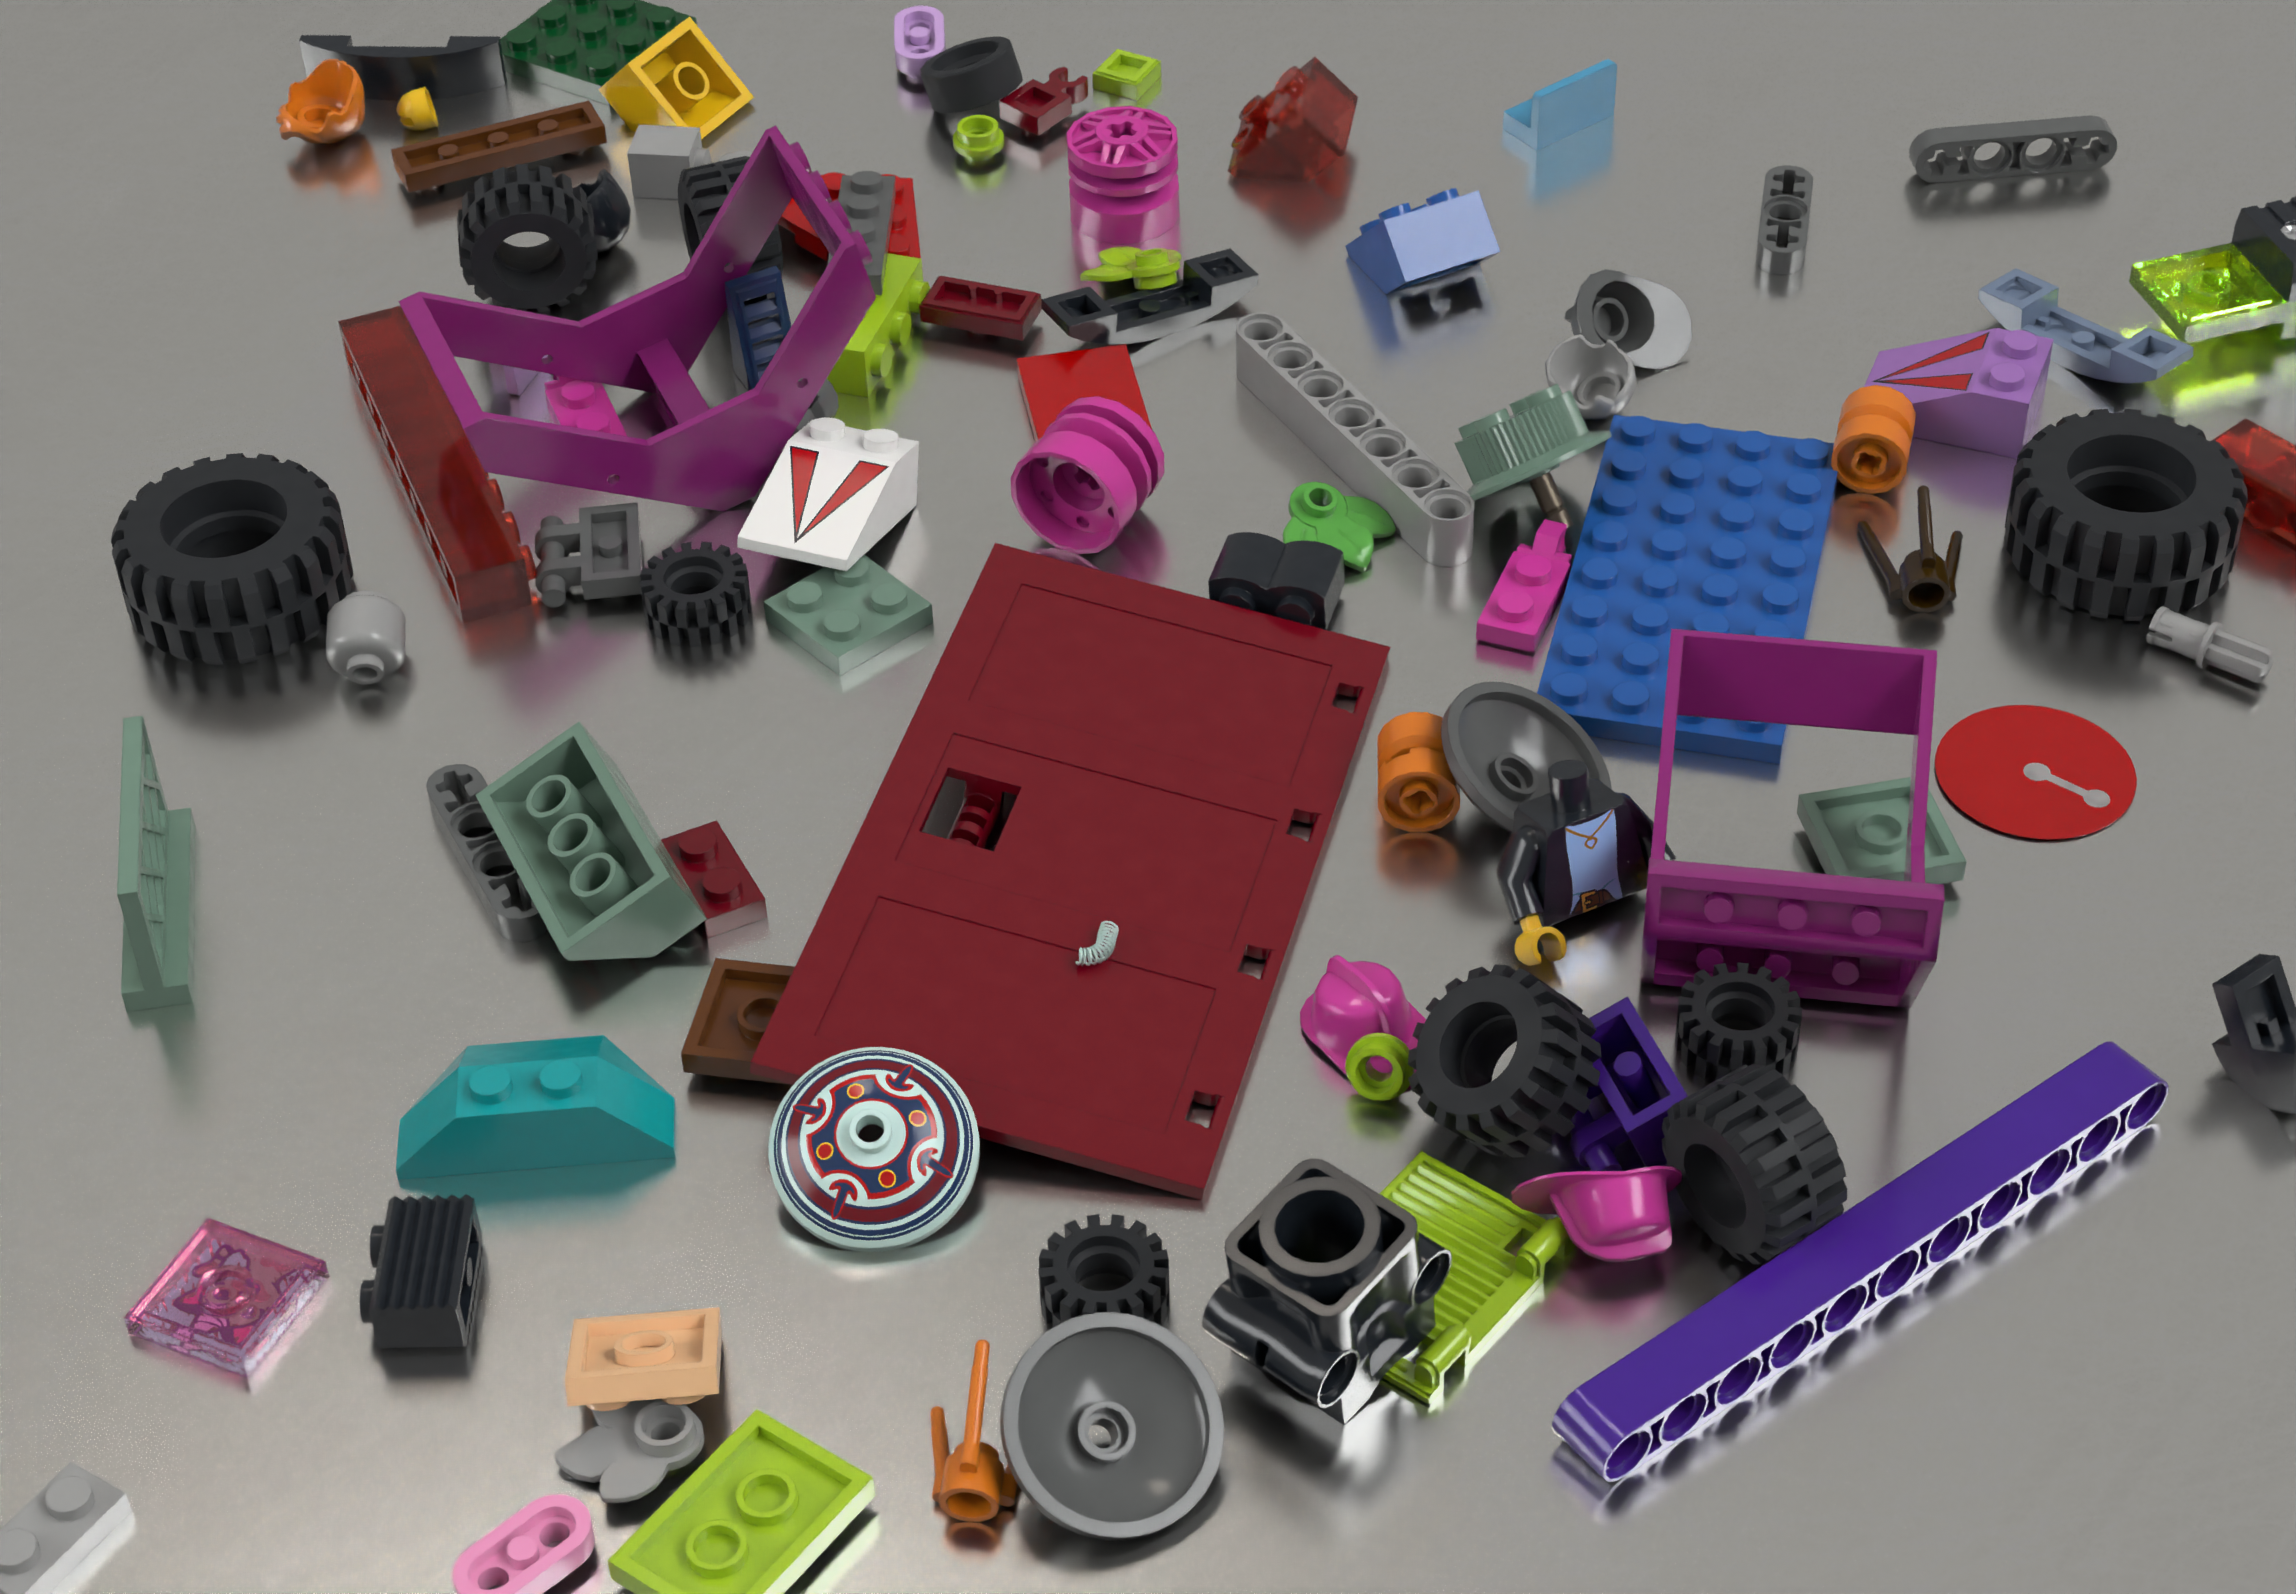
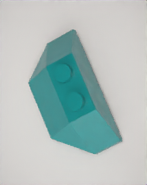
[396,1035,676,1180]

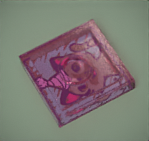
[124,1218,330,1379]

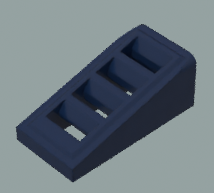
[724,266,791,391]

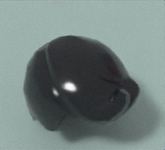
[546,169,631,254]

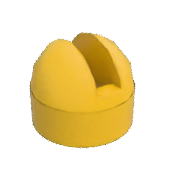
[396,87,438,131]

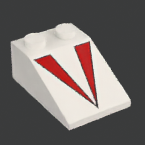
[737,418,919,571]

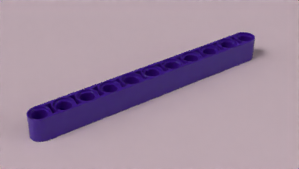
[1552,1041,2169,1482]

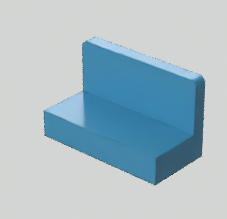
[1503,59,1617,151]

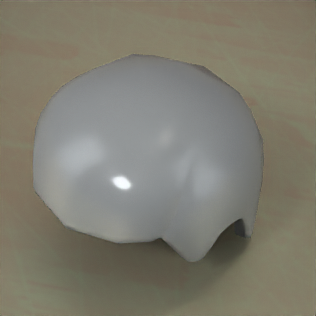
[1545,334,1637,420]

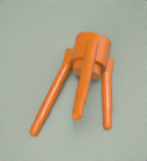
[930,1339,1017,1522]

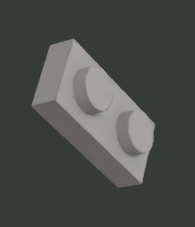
[0,1462,132,1594]

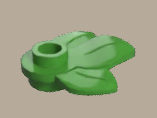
[1283,482,1396,572]

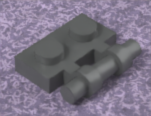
[535,502,642,608]

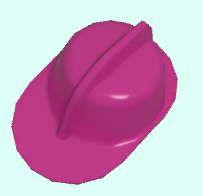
[1300,955,1426,1089]
[1511,1166,1682,1262]

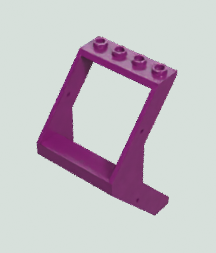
[398,125,876,512]
[1640,629,1945,1008]

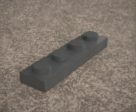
[827,171,896,295]

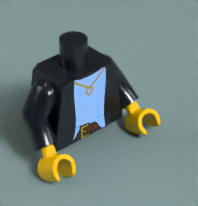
[1497,760,1676,966]

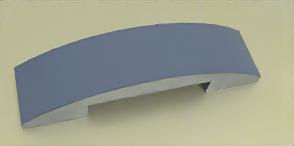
[1978,268,2194,383]

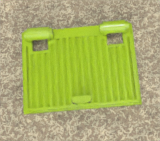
[1379,1151,1576,1404]

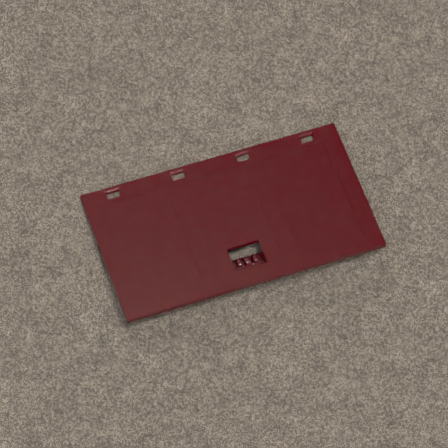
[750,543,1390,1200]

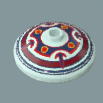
[768,1047,980,1252]

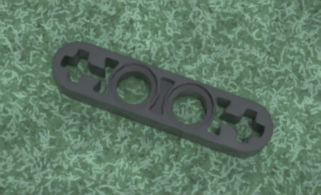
[1909,116,2117,183]
[426,764,549,942]

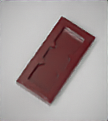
[919,276,1042,340]

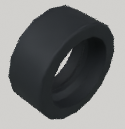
[920,36,1023,113]

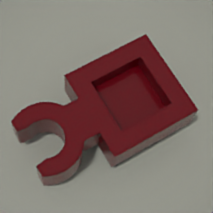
[999,67,1088,136]

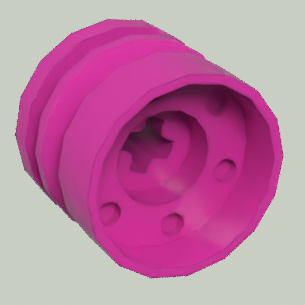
[1067,106,1180,244]
[1010,396,1165,554]

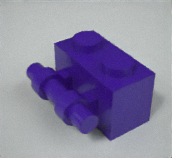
[1569,996,1688,1171]

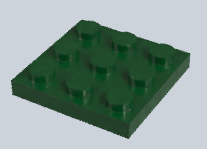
[500,0,697,105]

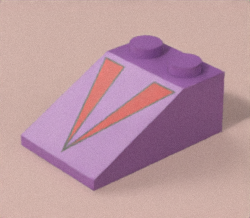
[1864,328,2054,459]

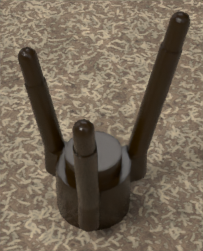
[1857,485,1963,613]

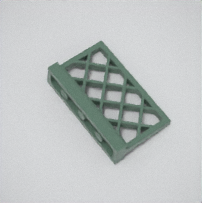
[117,716,196,1012]

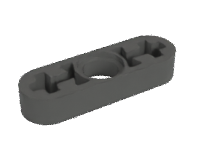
[1756,165,1813,275]

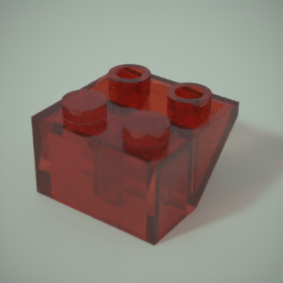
[1228,57,1358,183]

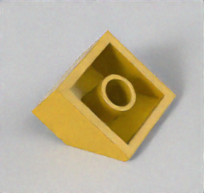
[598,16,754,140]

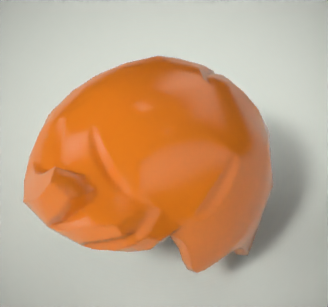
[276,59,365,144]

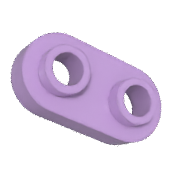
[894,6,945,79]

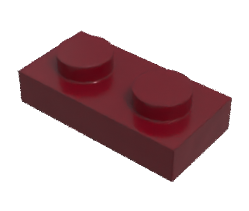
[661,820,768,939]

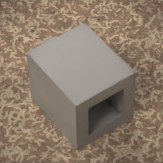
[627,125,711,200]

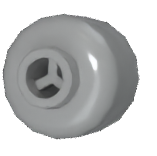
[326,590,406,684]

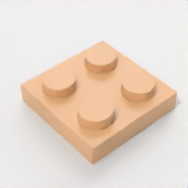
[565,1307,722,1411]

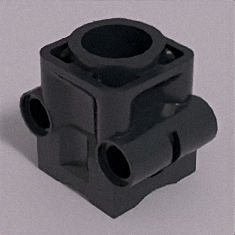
[1202,1158,1452,1425]

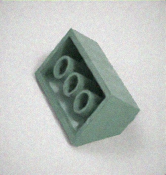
[475,721,707,961]

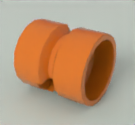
[1831,385,1916,494]
[1377,712,1460,832]

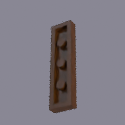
[391,100,607,193]

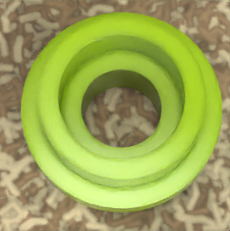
[953,115,1005,161]
[1345,1033,1415,1101]

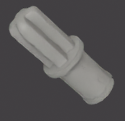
[2146,606,2274,683]

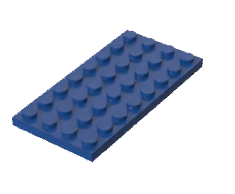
[1537,415,1838,764]

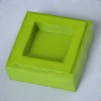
[1092,49,1161,101]

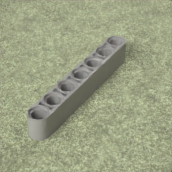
[1236,313,1474,567]

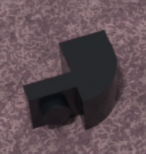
[2212,954,2296,1114]

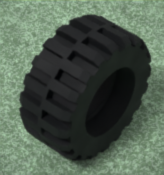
[2004,409,2247,621]
[111,453,353,665]

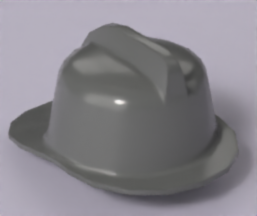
[1564,269,1692,370]

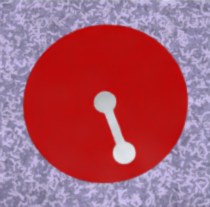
[1935,705,2137,840]

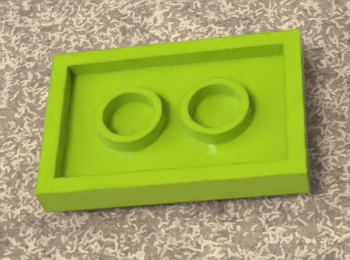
[607,1409,875,1594]

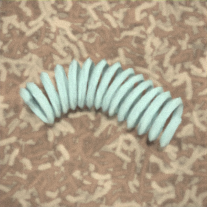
[1075,921,1119,966]

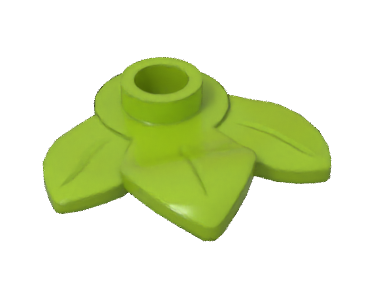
[1080,246,1182,290]

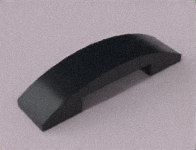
[299,35,507,101]
[1041,249,1259,345]

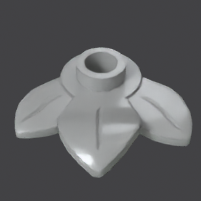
[554,1399,704,1503]

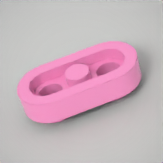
[452,1494,595,1594]

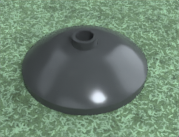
[1441,682,1612,833]
[1000,1312,1224,1541]

